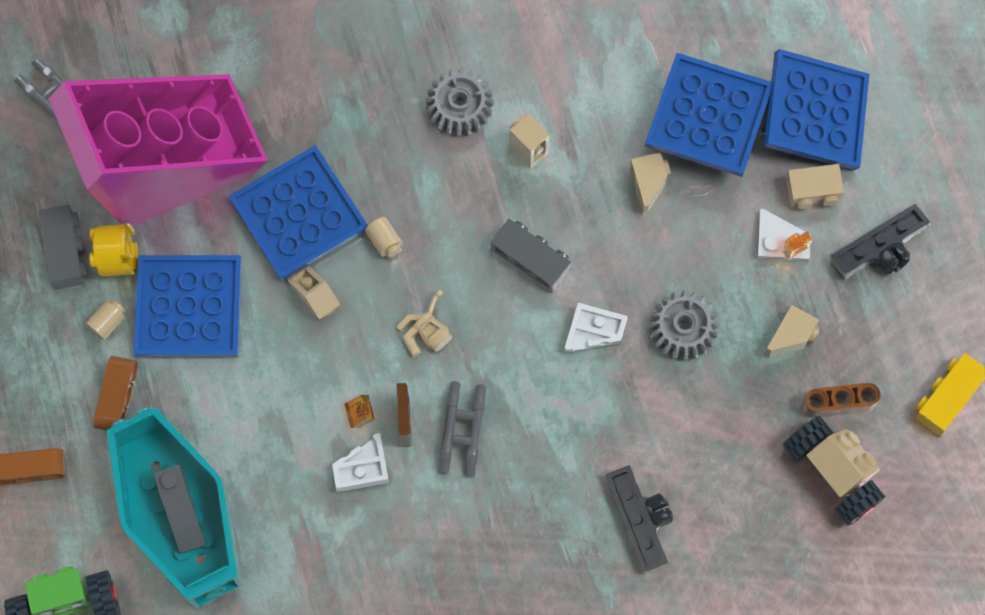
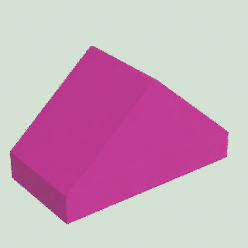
[49,74,268,226]

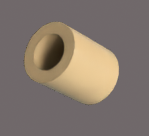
[365,217,403,258]
[85,300,125,341]

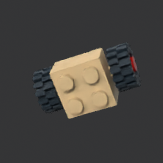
[783,415,886,526]

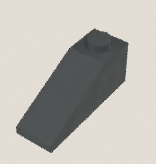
[154,465,206,554]

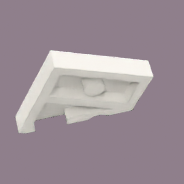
[757,209,811,262]
[564,303,628,352]
[332,433,389,492]

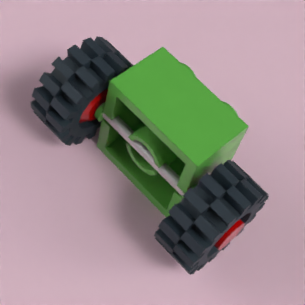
[4,566,121,615]

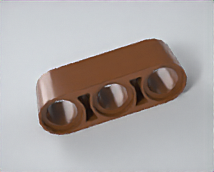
[93,356,138,430]
[802,383,881,418]
[0,448,65,486]

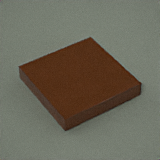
[396,383,412,447]

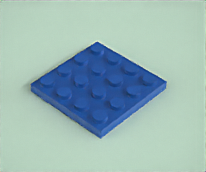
[764,49,870,170]
[645,52,772,177]
[228,145,368,282]
[134,255,242,357]

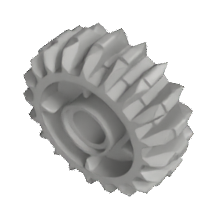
[426,68,494,136]
[649,290,720,361]

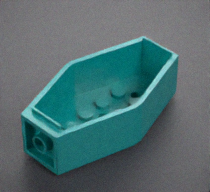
[107,407,243,609]

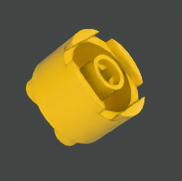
[90,223,138,277]

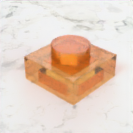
[782,231,813,260]
[344,395,375,428]

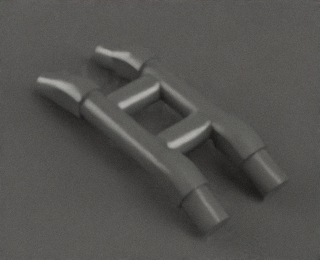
[14,57,64,122]
[439,381,487,477]

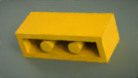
[915,353,985,437]

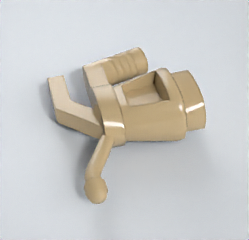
[396,290,452,357]

